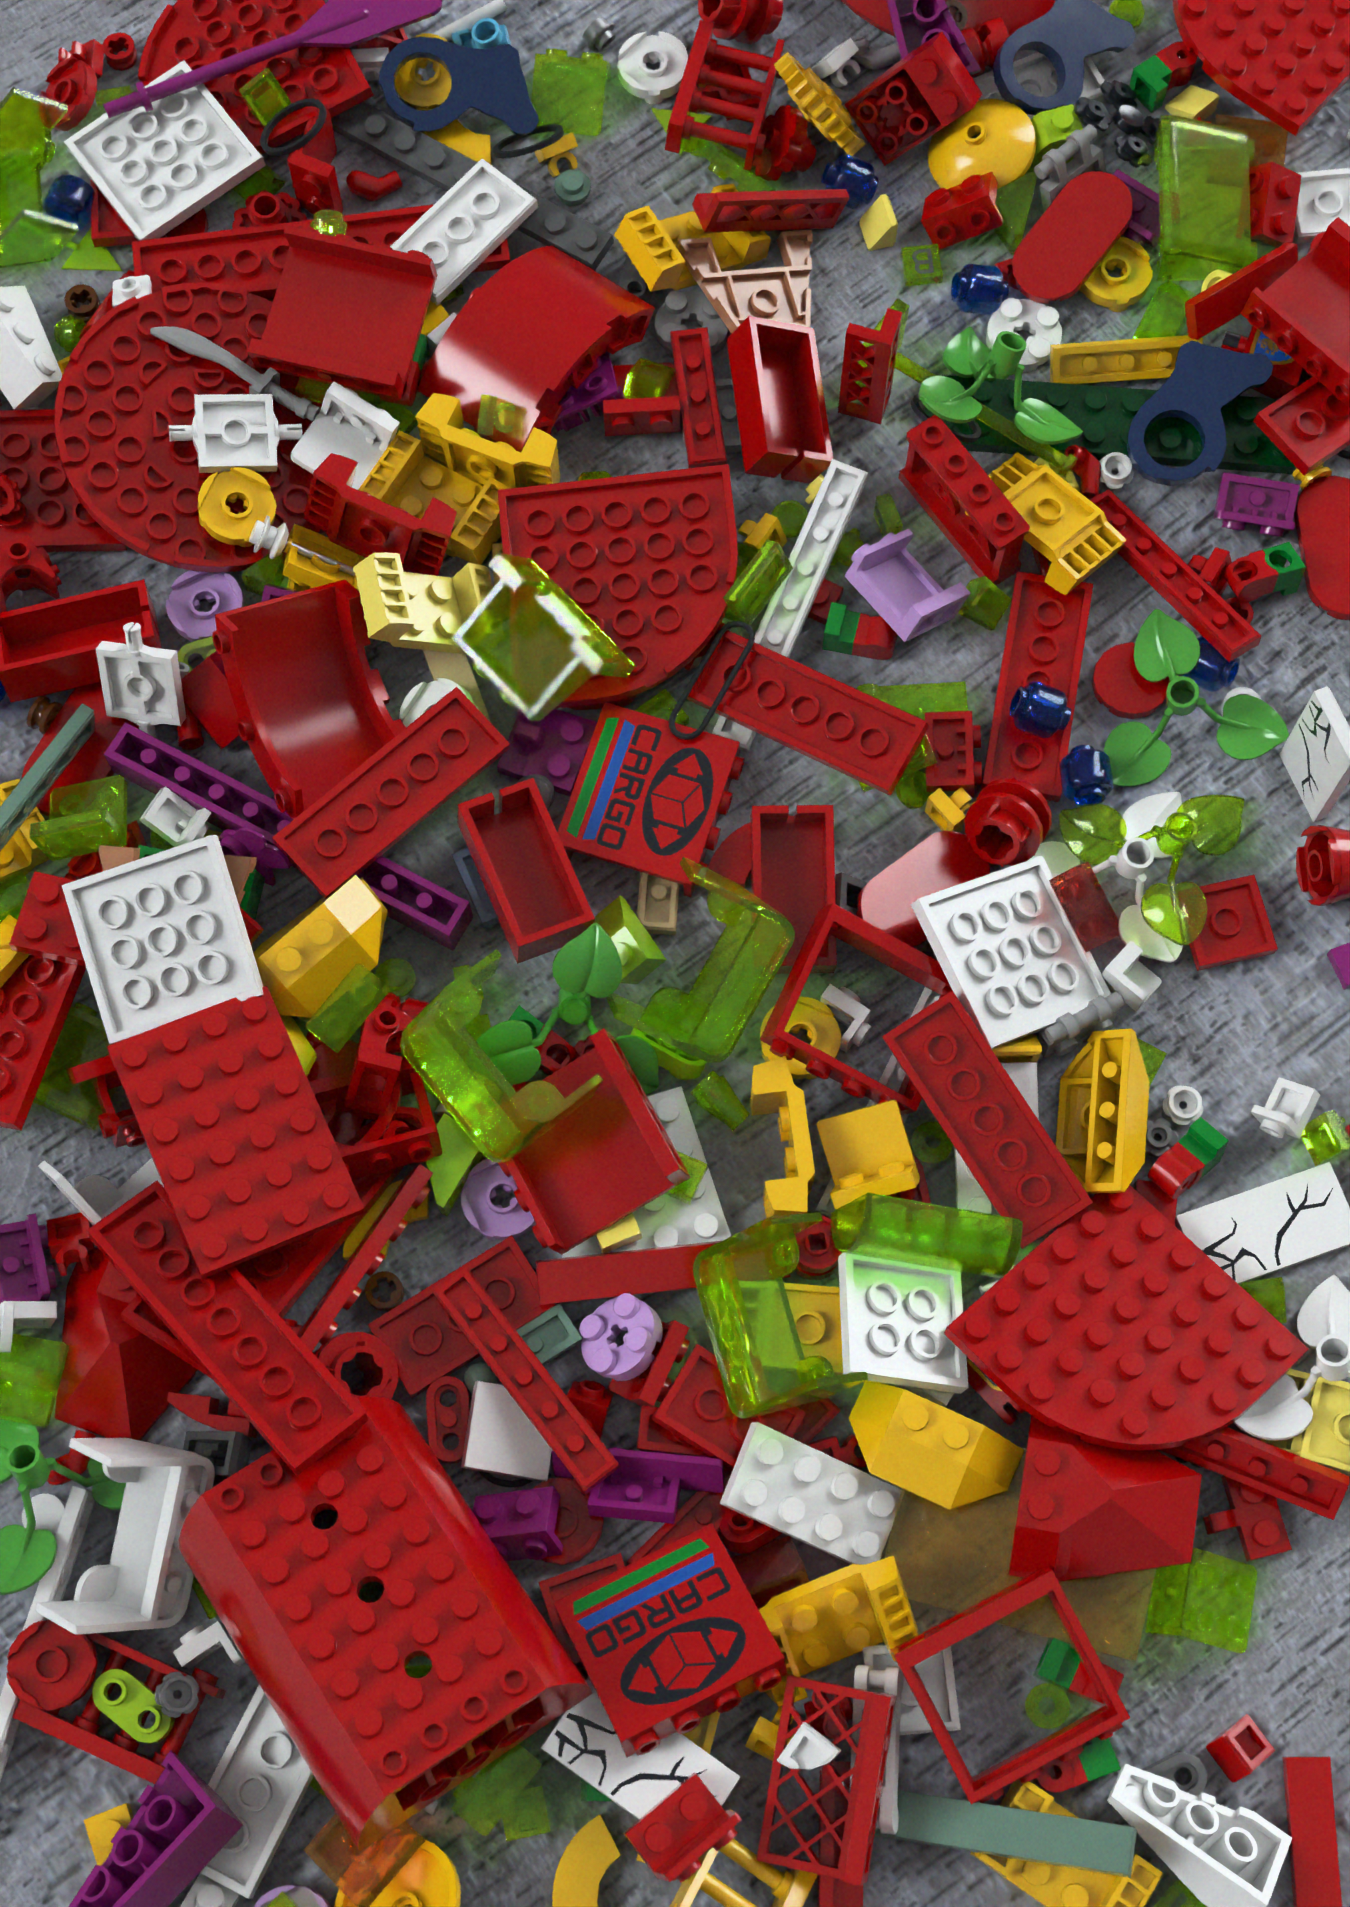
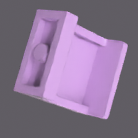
[845,529,971,642]

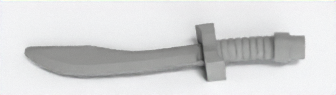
[150,326,320,421]

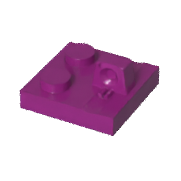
[497,709,597,796]

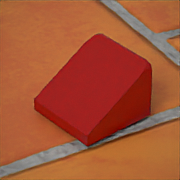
[1206,1713,1276,1783]

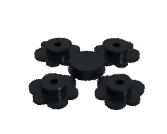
[1074,80,1177,168]

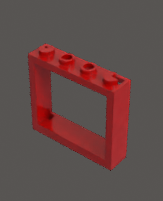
[760,903,952,1116]
[890,1566,1130,1805]

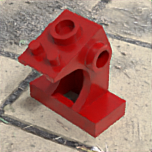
[0,535,62,613]
[344,1001,434,1116]
[66,1055,145,1148]

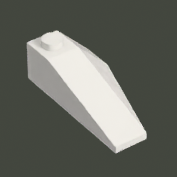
[1107,1764,1292,1907]

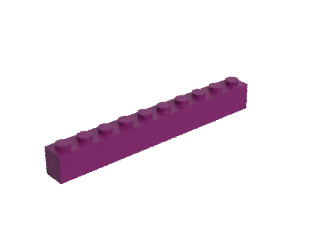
[104,722,473,951]

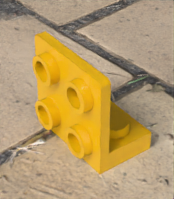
[817,1100,920,1209]

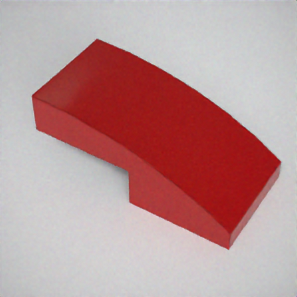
[167,1392,257,1438]

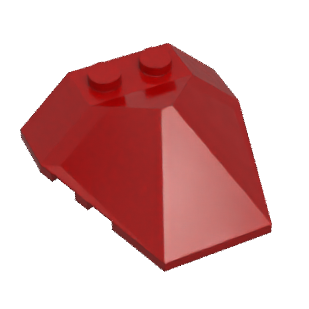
[55,1249,198,1441]
[1008,1416,1202,1583]

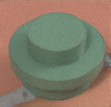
[554,169,591,206]

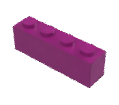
[886,0,981,75]
[69,1750,243,1907]

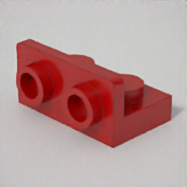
[925,711,982,798]

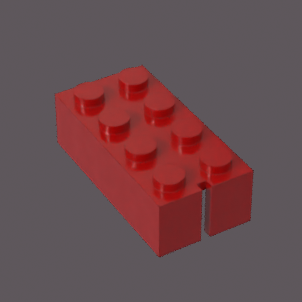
[727,316,833,484]
[0,580,162,703]
[457,778,595,964]
[750,805,837,974]

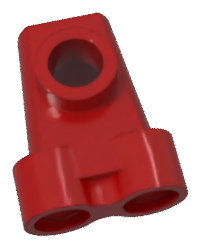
[804,1692,853,1740]

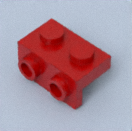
[1235,162,1302,248]
[921,171,1003,250]
[608,1320,690,1406]

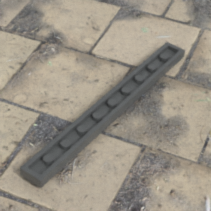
[331,101,614,271]

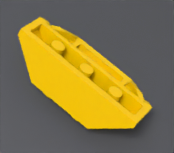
[255,875,382,1018]
[1055,1029,1150,1194]
[849,1380,1025,1510]

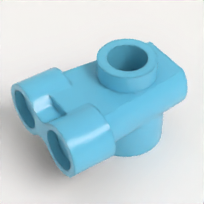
[452,18,511,49]

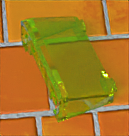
[1154,115,1258,281]

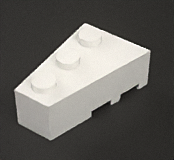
[0,286,63,410]

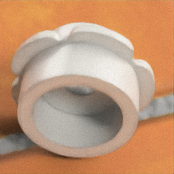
[1099,452,1134,489]
[1162,1085,1203,1125]

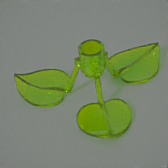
[1059,795,1245,946]

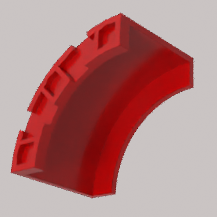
[417,245,655,452]
[212,579,406,820]

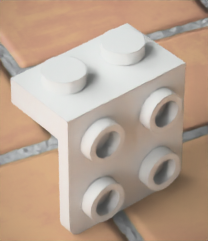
[290,381,400,490]

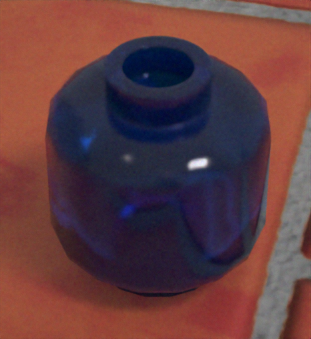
[821,154,879,209]
[43,175,95,231]
[951,264,1009,315]
[1182,635,1240,692]
[1009,681,1071,739]
[1059,745,1114,807]

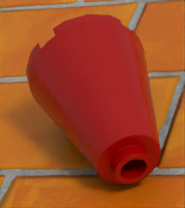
[1296,825,1350,906]

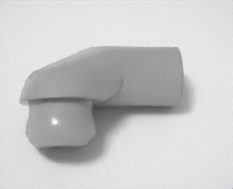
[851,37,901,70]

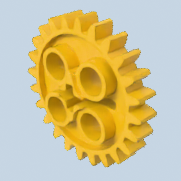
[774,52,866,157]

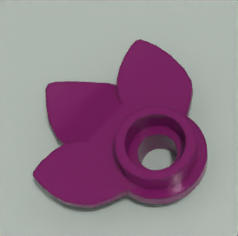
[219,828,291,887]

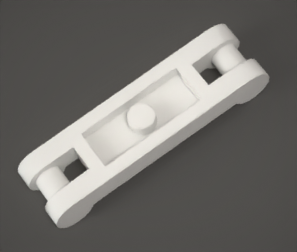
[850,1665,904,1834]

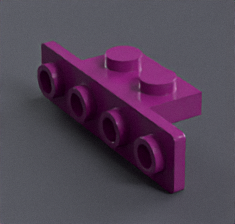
[551,1447,725,1524]

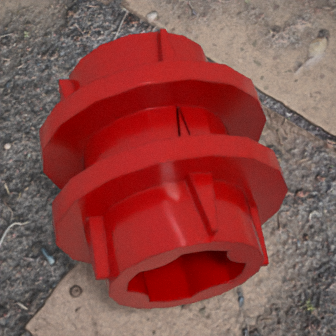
[698,0,783,45]
[964,777,1052,867]
[314,1332,398,1399]

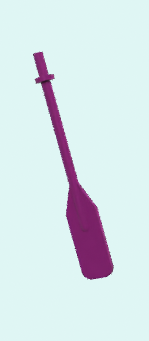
[103,0,443,118]

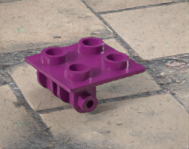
[554,351,626,432]

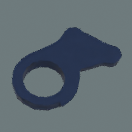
[993,0,1136,115]
[379,37,539,136]
[1127,341,1273,486]

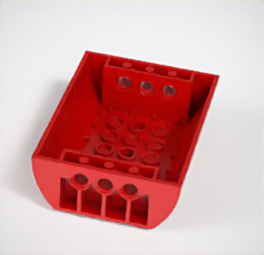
[179,1396,593,1852]

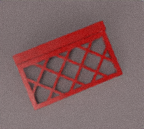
[756,1675,897,1886]

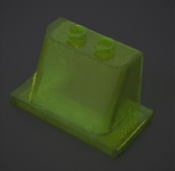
[452,553,636,721]

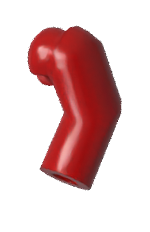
[47,1430,97,1485]

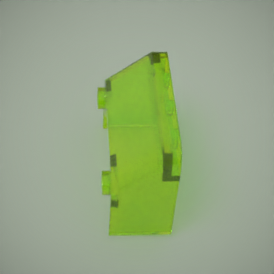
[0,87,79,268]
[606,857,795,1063]
[400,949,603,1162]
[693,1212,869,1419]

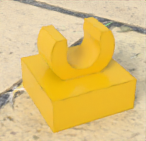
[535,132,578,177]
[738,513,787,569]
[924,787,973,833]
[745,1706,794,1767]

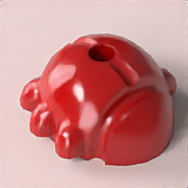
[0,473,22,516]

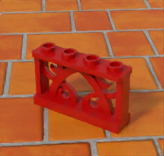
[898,415,1030,590]
[309,1055,442,1180]

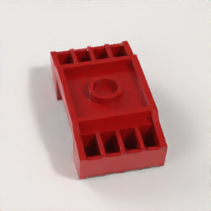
[303,453,457,576]

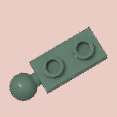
[464,1303,582,1393]

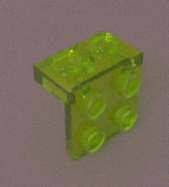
[531,49,611,136]
[30,775,128,861]
[1145,1547,1258,1653]

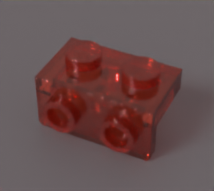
[1049,862,1120,952]

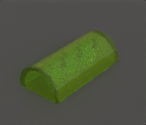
[831,1193,1023,1278]

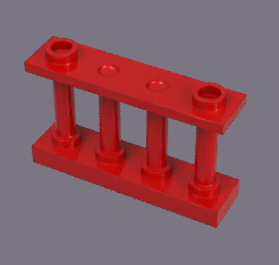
[665,20,785,171]
[12,1633,226,1784]

